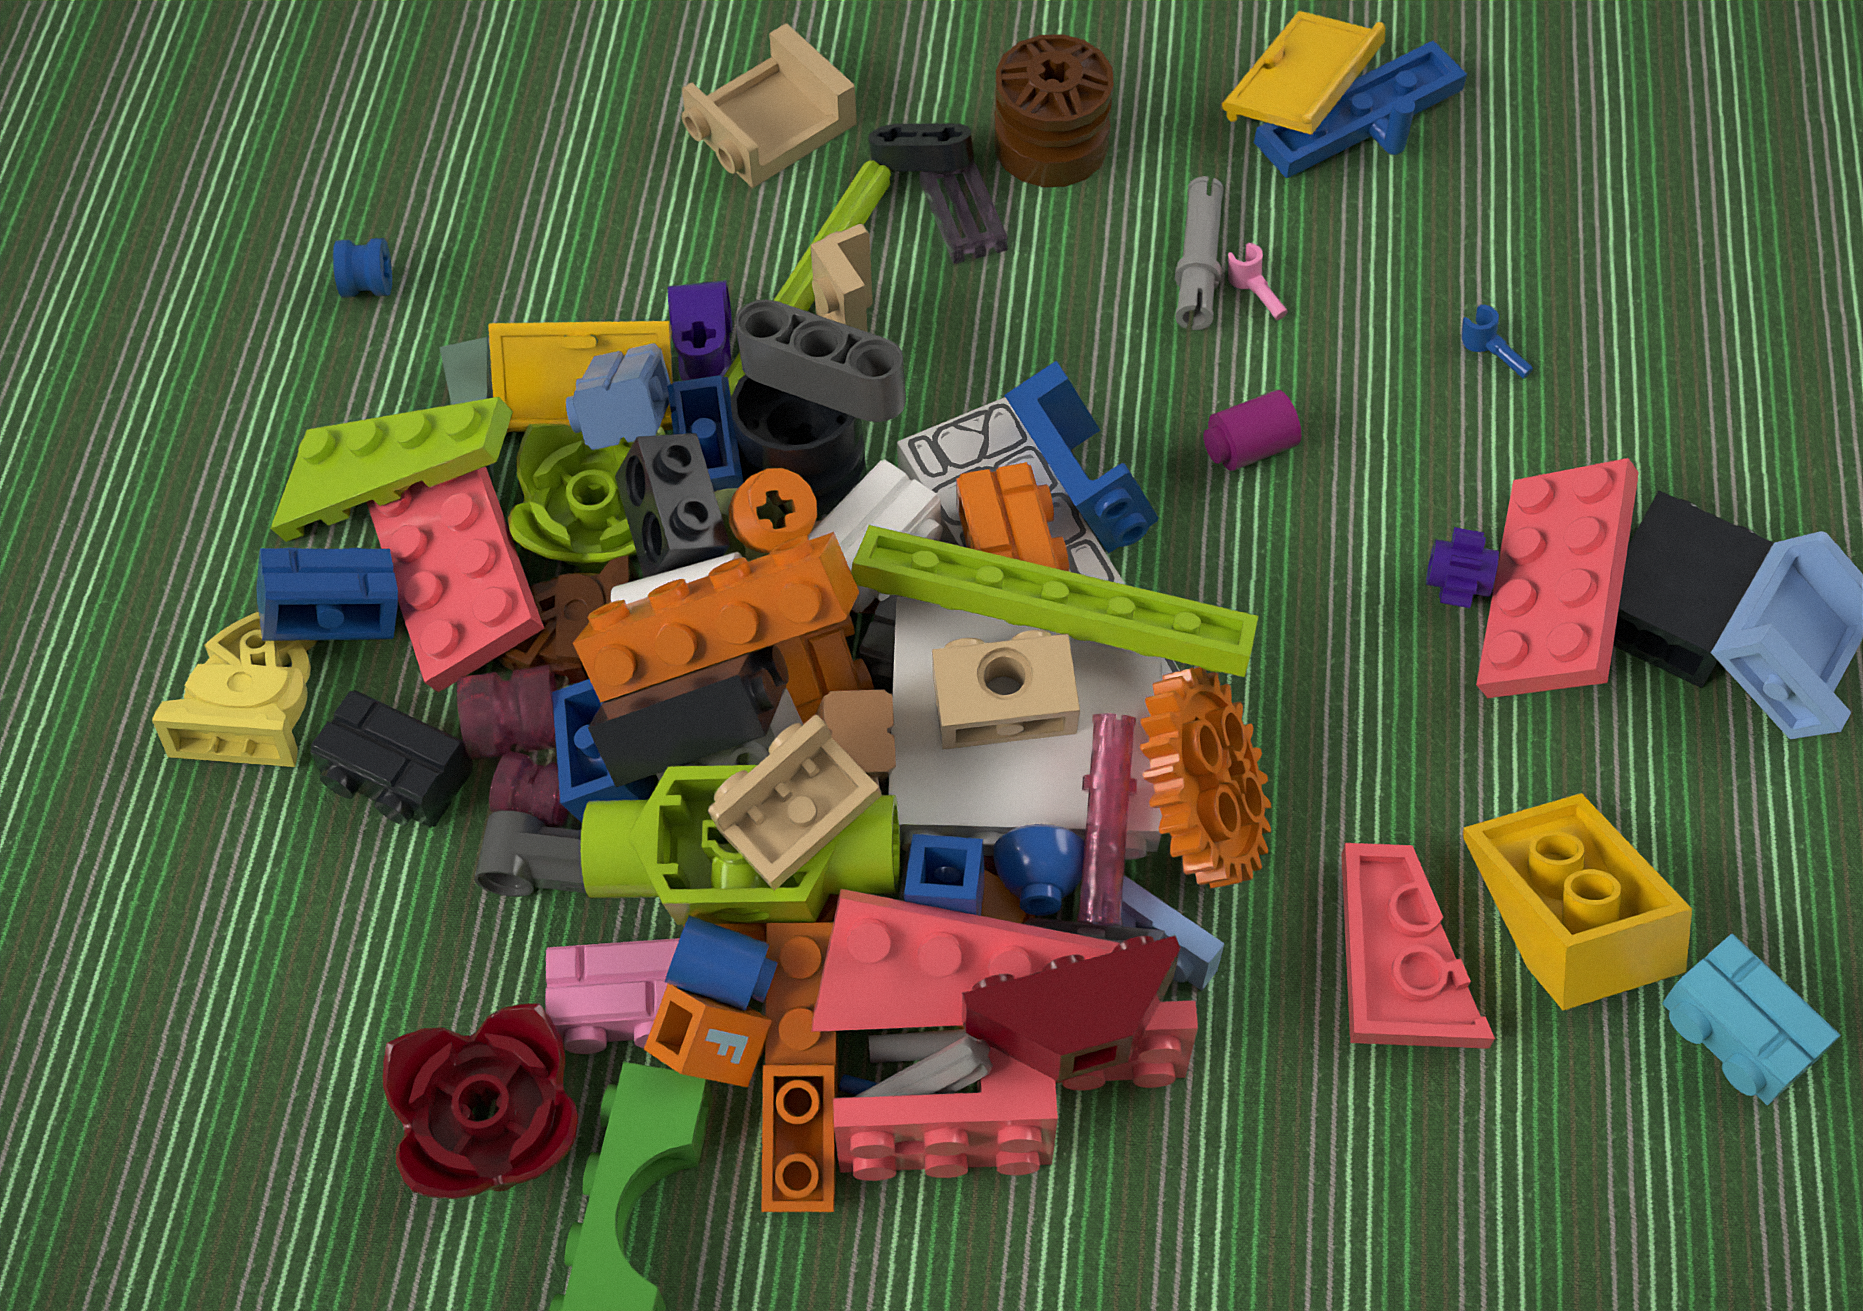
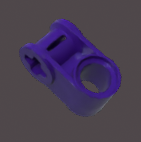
[668,280,732,381]

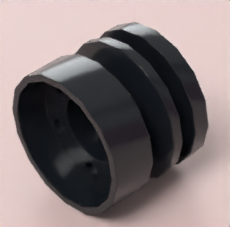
[731,374,866,516]

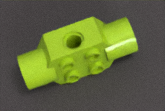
[581,765,900,925]

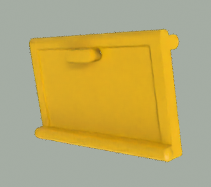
[1222,11,1385,135]
[489,321,673,432]

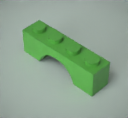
[549,1062,713,1311]

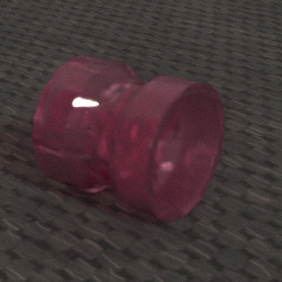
[489,751,569,828]

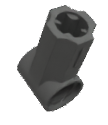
[474,811,586,897]

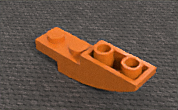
[762,923,838,1212]

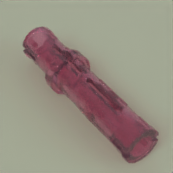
[1077,713,1137,926]

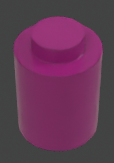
[1203,389,1302,471]

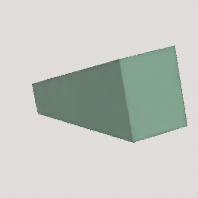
[440,337,494,481]

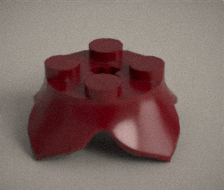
[383,1003,579,1200]

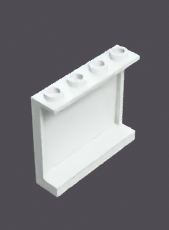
[889,597,1162,860]

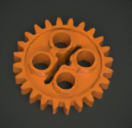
[1140,667,1271,888]

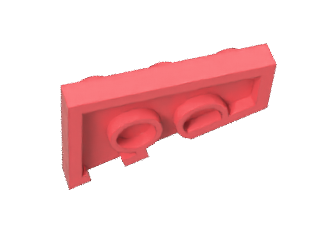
[1341,843,1495,1049]

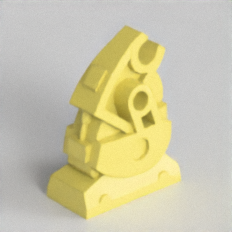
[152,612,318,767]

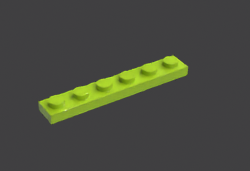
[851,525,1258,677]

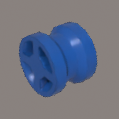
[333,238,392,298]

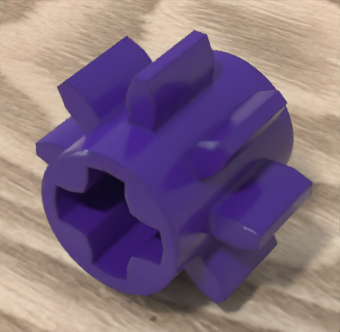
[1426,527,1499,609]

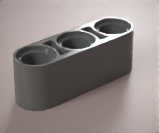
[735,299,906,422]

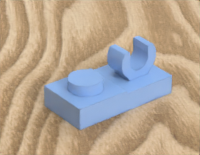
[1085,866,1224,991]

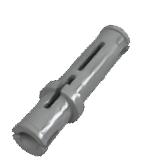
[1175,176,1224,330]

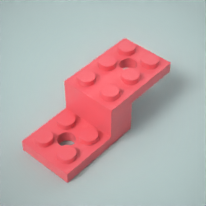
[833,1001,1198,1181]

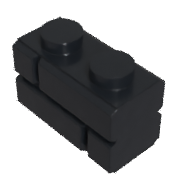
[310,690,474,828]

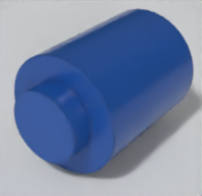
[665,915,778,1011]

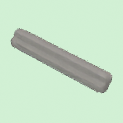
[852,1036,993,1098]

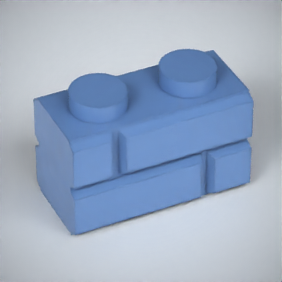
[566,343,671,450]

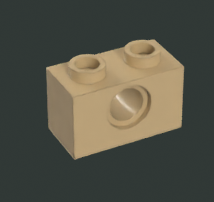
[932,630,1080,750]

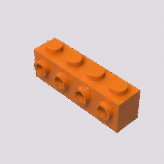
[573,532,859,702]

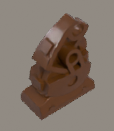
[498,555,640,683]

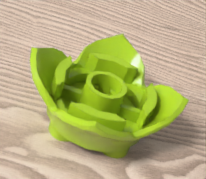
[508,424,666,574]

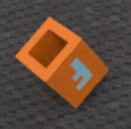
[644,984,772,1087]

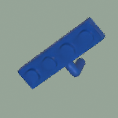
[1254,41,1467,178]

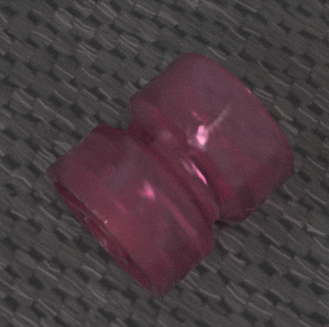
[457,664,557,760]

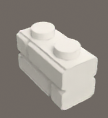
[808,459,943,613]

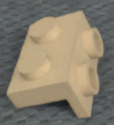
[811,224,873,332]
[708,715,882,891]

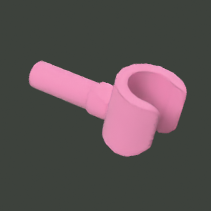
[1228,243,1288,320]

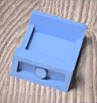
[1711,531,1863,739]

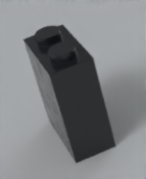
[1613,490,1774,688]
[588,645,789,788]

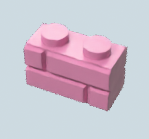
[545,938,680,1054]

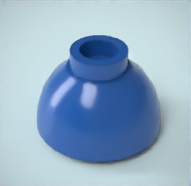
[993,824,1089,916]

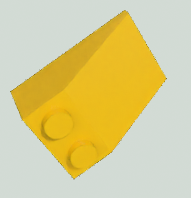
[1463,793,1692,1010]

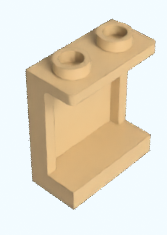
[682,23,857,188]

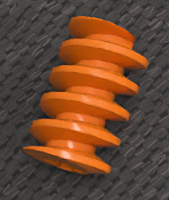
[728,468,817,553]

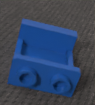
[1004,361,1159,554]

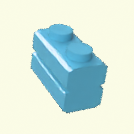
[1662,934,1841,1106]

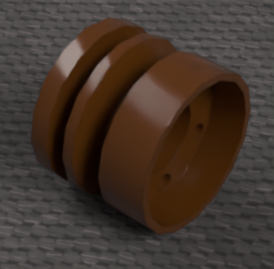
[994,34,1114,187]

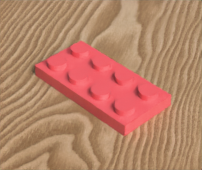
[1476,458,1639,698]
[367,466,545,693]

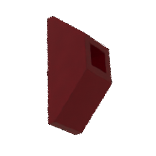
[962,935,1180,1081]

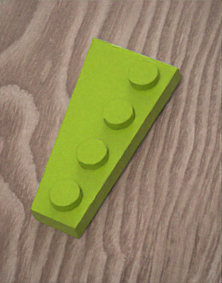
[270,397,513,542]

